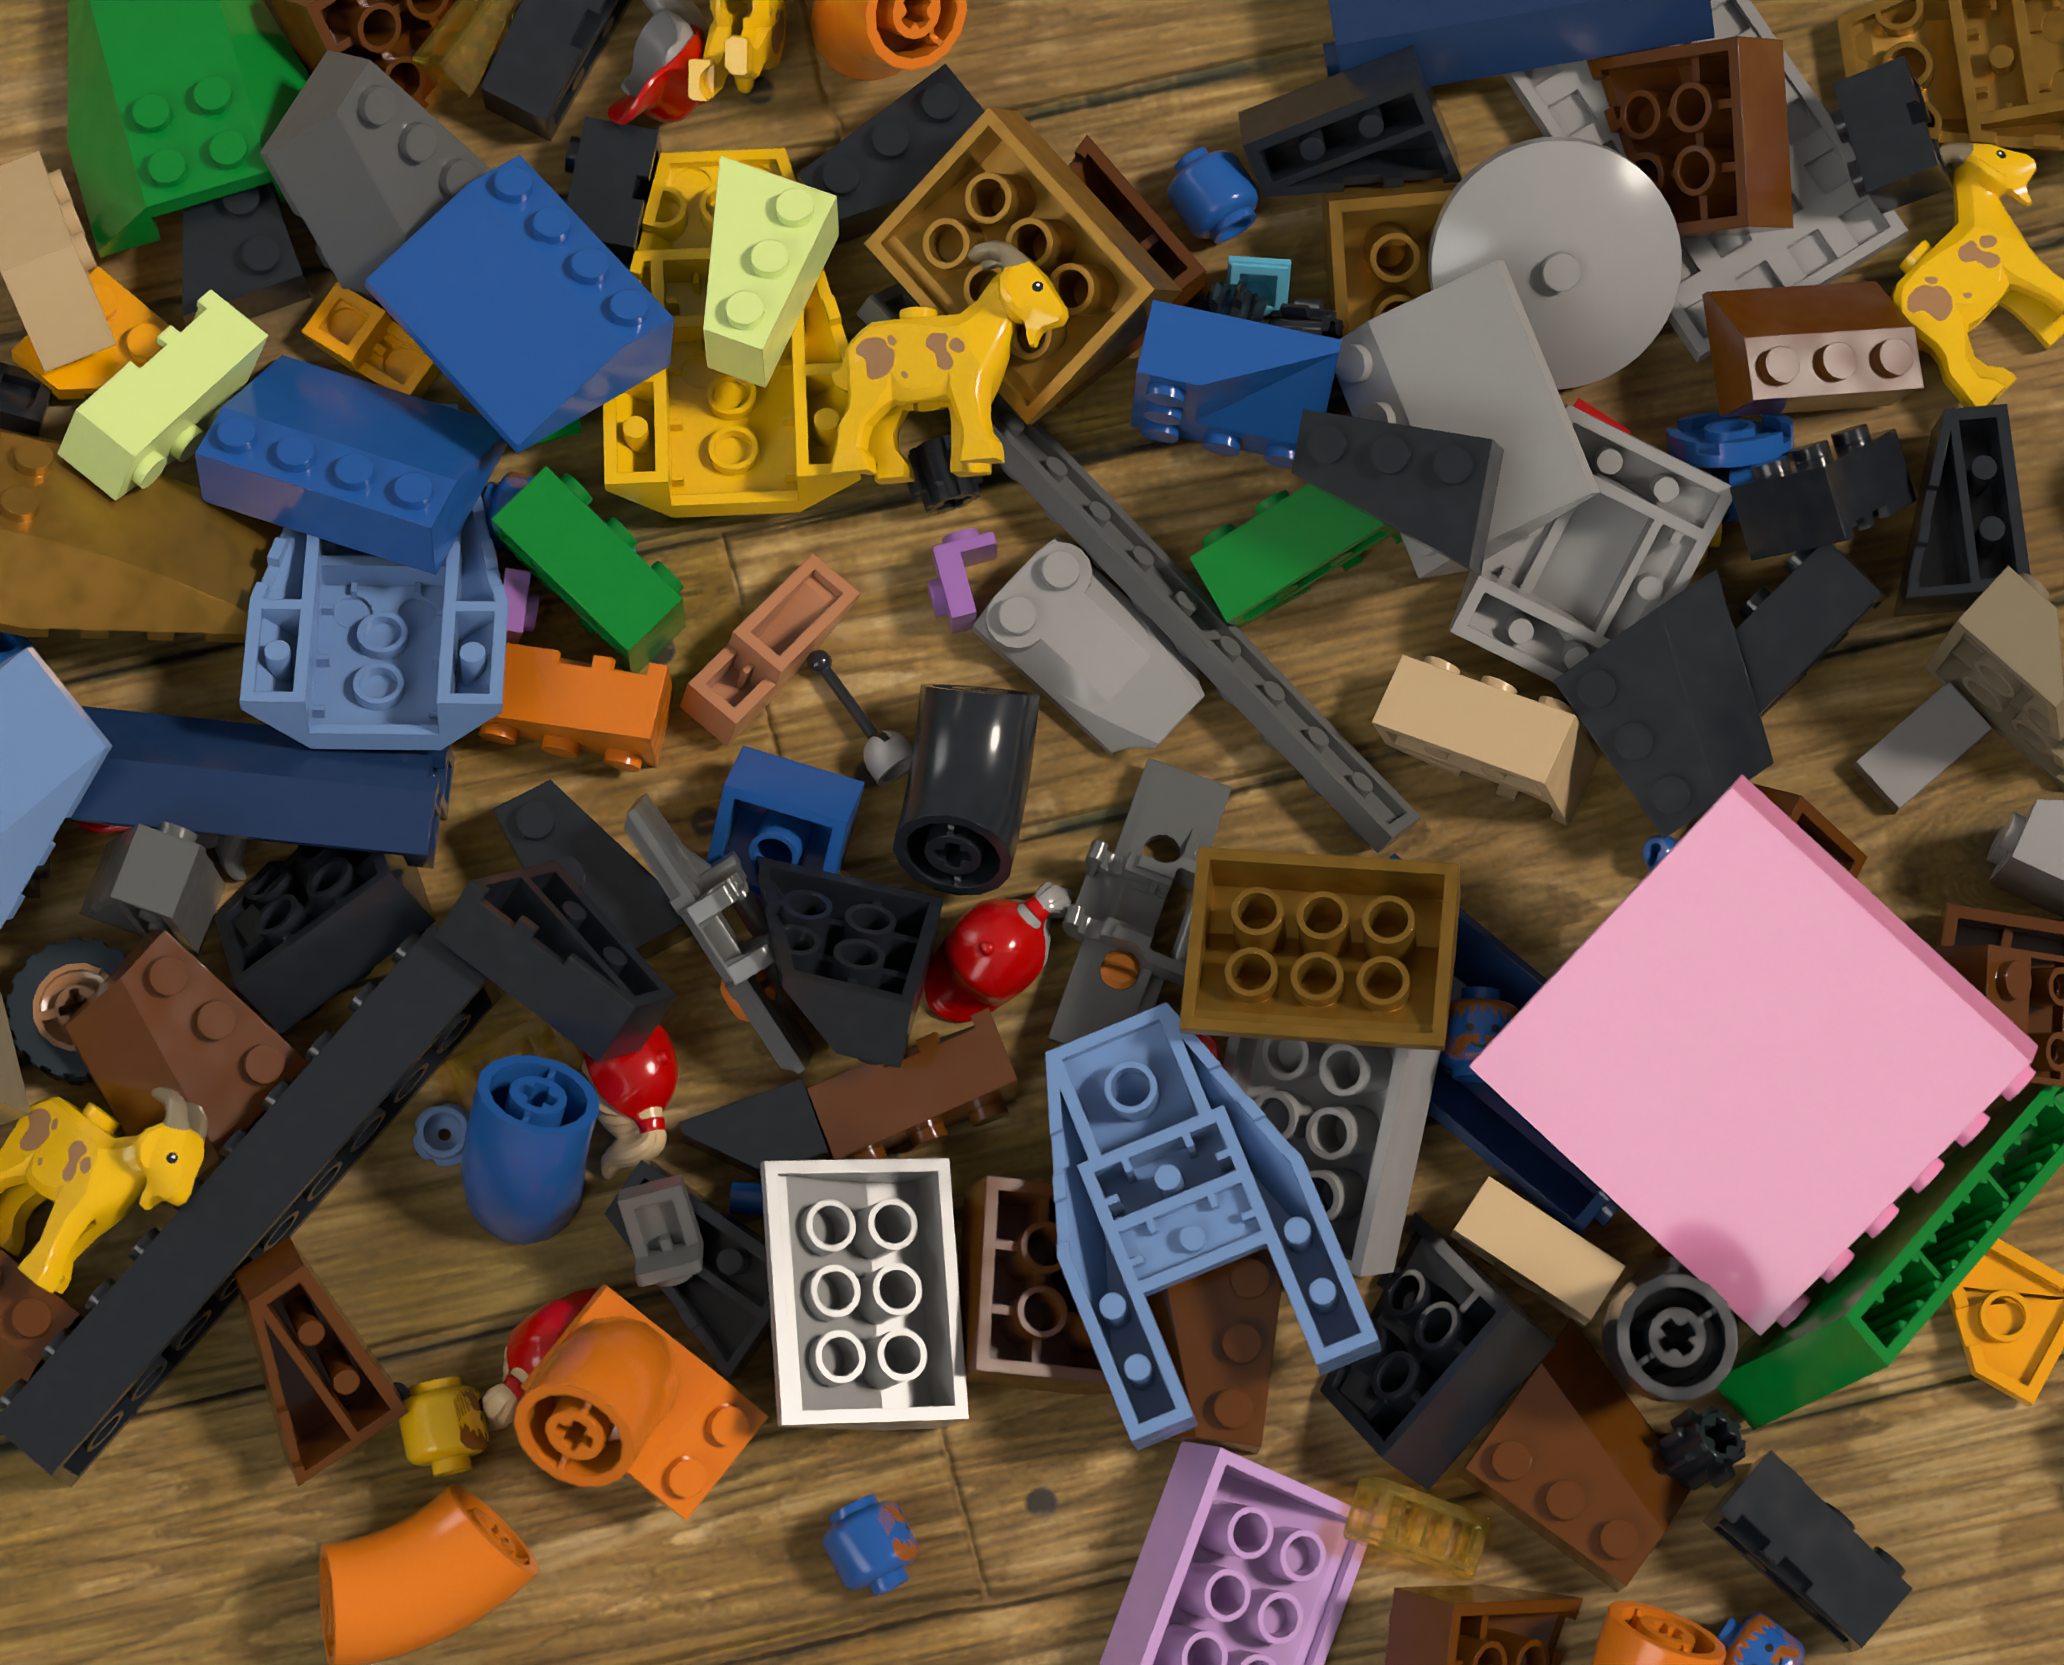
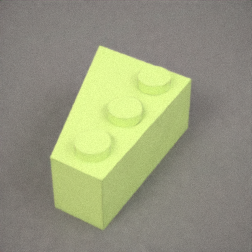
[703,156,839,388]
[57,289,269,501]

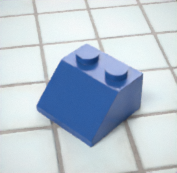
[706,746,865,907]

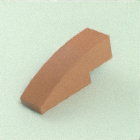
[679,554,861,747]

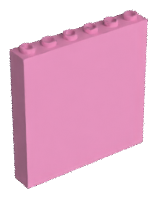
[1469,774,2038,1336]

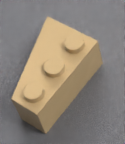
[0,151,116,372]
[1372,655,1599,826]

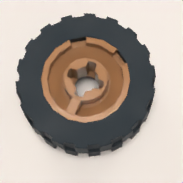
[6,937,127,1086]

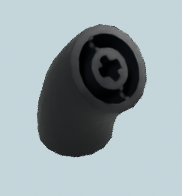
[893,684,1040,896]
[1602,1256,1739,1402]

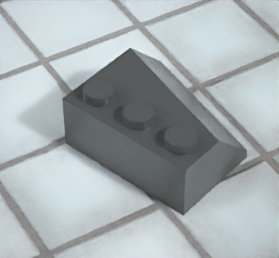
[260,50,492,303]

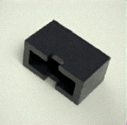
[1830,56,1952,214]
[558,117,662,266]

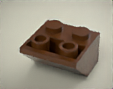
[1930,944,2064,1087]

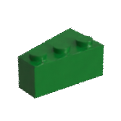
[491,466,686,674]
[1189,484,1403,628]

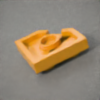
[11,266,170,400]
[1948,1239,2064,1407]

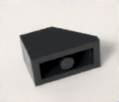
[679,1079,829,1179]

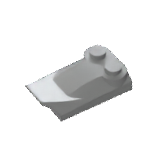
[972,536,1205,756]

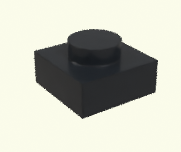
[0,362,53,437]

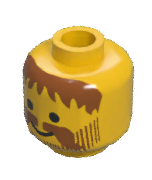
[398,1377,489,1477]

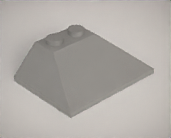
[1449,404,1733,683]

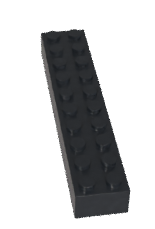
[0,924,502,1488]

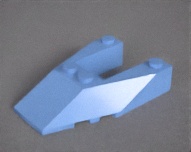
[1045,1002,1381,1451]

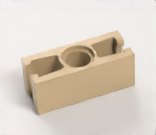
[1448,1176,1626,1328]

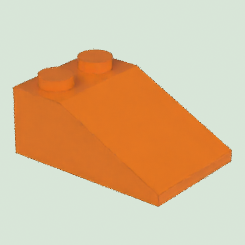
[520,1284,769,1521]

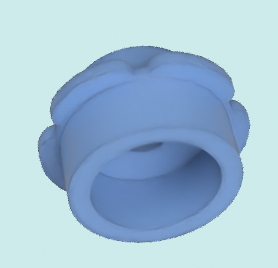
[413,1103,469,1167]

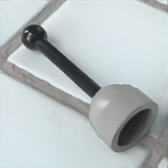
[807,650,913,786]

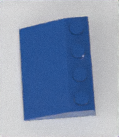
[365,155,674,454]
[195,355,508,575]

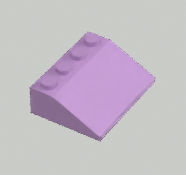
[1099,1441,1378,1665]

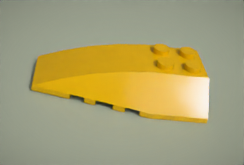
[603,148,861,518]

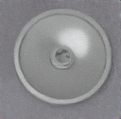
[1428,136,1682,389]

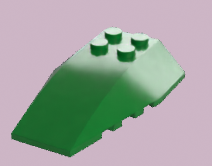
[68,0,310,257]

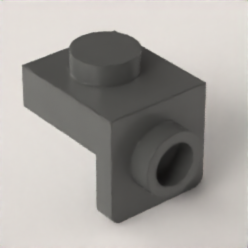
[617,1174,703,1287]

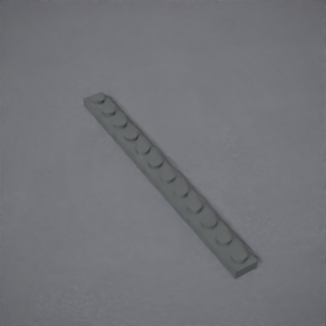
[856,283,1421,853]

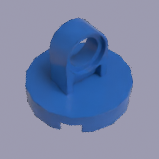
[1666,410,1794,523]

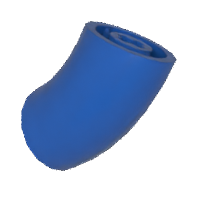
[461,1055,600,1245]

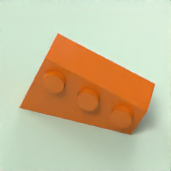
[477,643,674,772]

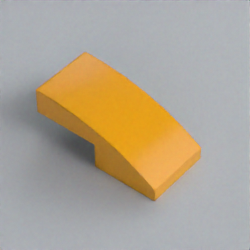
[301,282,441,398]

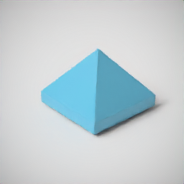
[1226,256,1291,316]

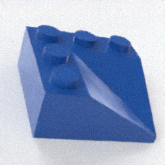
[1130,300,1342,469]

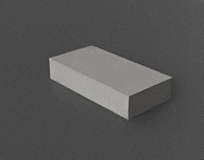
[1853,681,1992,814]

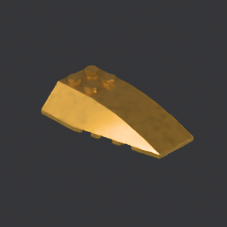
[1837,0,2064,151]
[0,428,284,643]

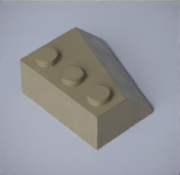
[1924,566,2064,791]

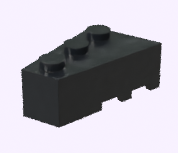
[478,0,632,142]
[797,63,985,245]
[183,183,312,326]
[1291,409,1504,576]
[434,860,677,1063]

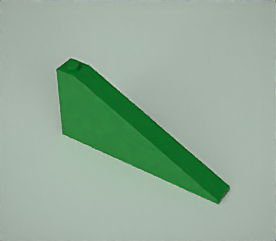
[1716,1085,2064,1430]

